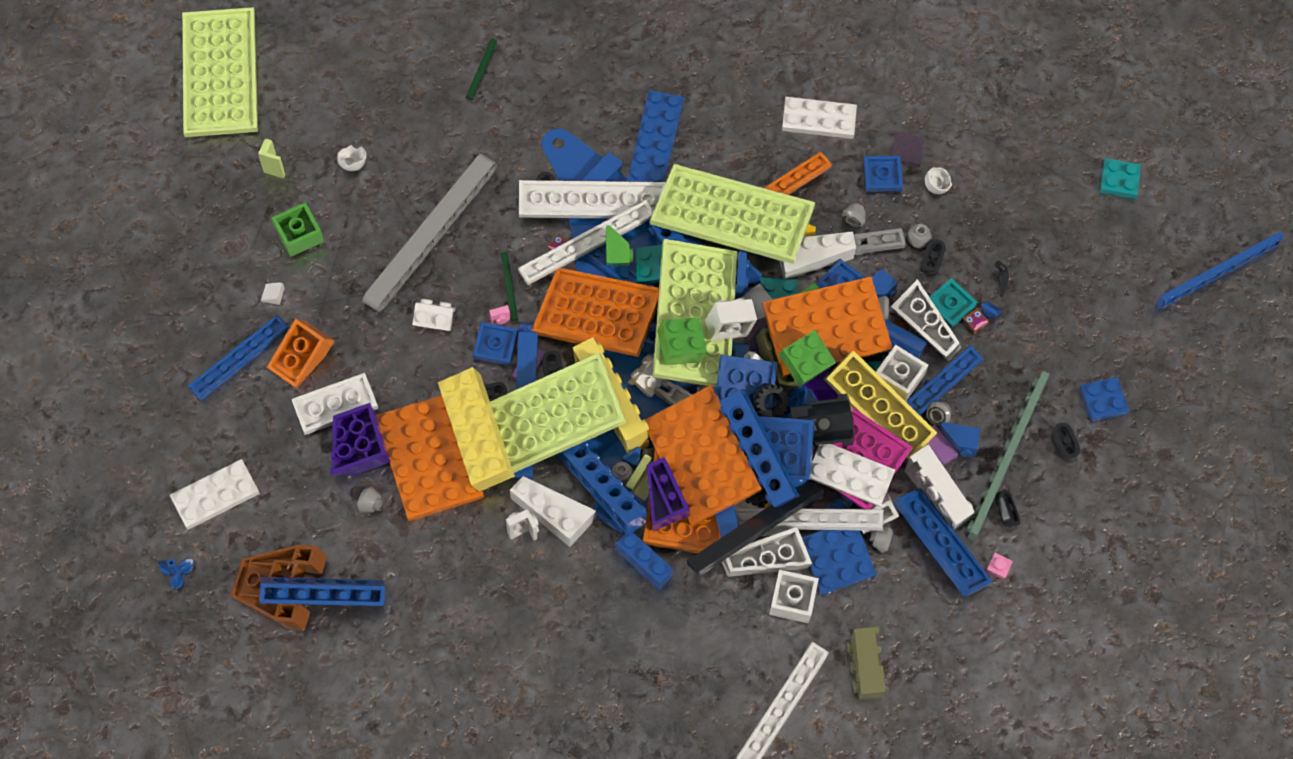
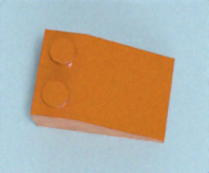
[267,319,335,388]

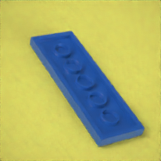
[627,90,684,182]
[893,488,993,597]

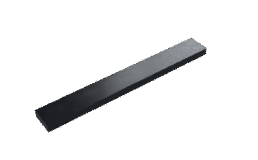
[687,480,824,576]

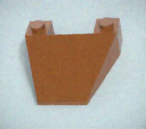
[230,545,327,631]

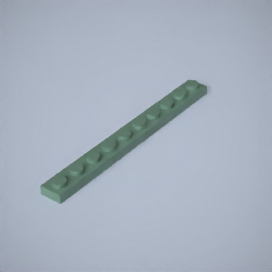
[966,371,1049,542]

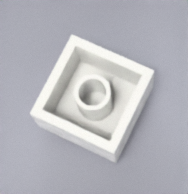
[706,298,757,340]
[876,345,928,402]
[769,570,819,623]

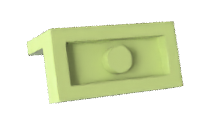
[258,139,285,178]
[626,454,652,501]

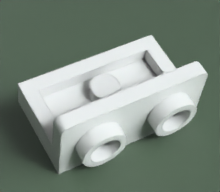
[412,299,456,331]
[628,354,662,397]
[506,509,539,541]

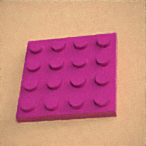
[812,407,913,509]

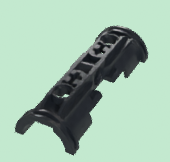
[729,393,855,454]

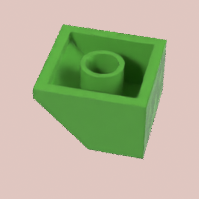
[606,225,633,267]

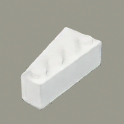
[780,232,856,279]
[891,279,961,361]
[904,444,974,530]
[510,476,596,547]
[722,527,812,577]

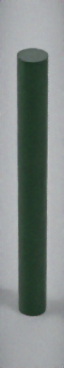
[466,38,497,99]
[501,252,518,321]

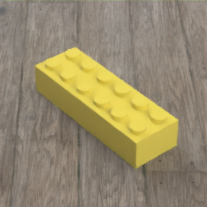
[572,337,650,453]
[823,351,937,461]
[438,367,515,492]

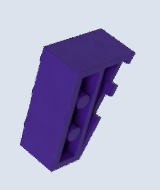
[647,457,690,532]

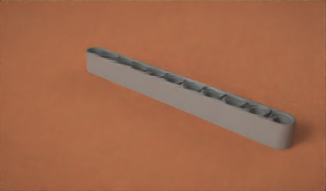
[362,154,497,312]

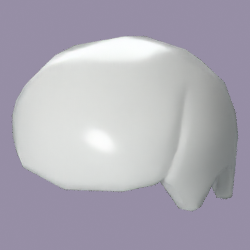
[337,145,366,171]
[925,167,952,195]

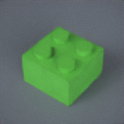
[271,202,324,257]
[657,317,707,365]
[778,330,836,387]

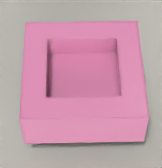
[489,305,510,325]
[986,553,1013,580]

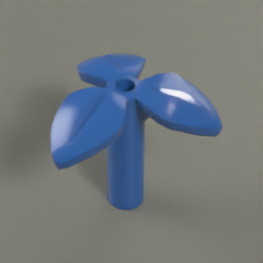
[158,559,194,589]

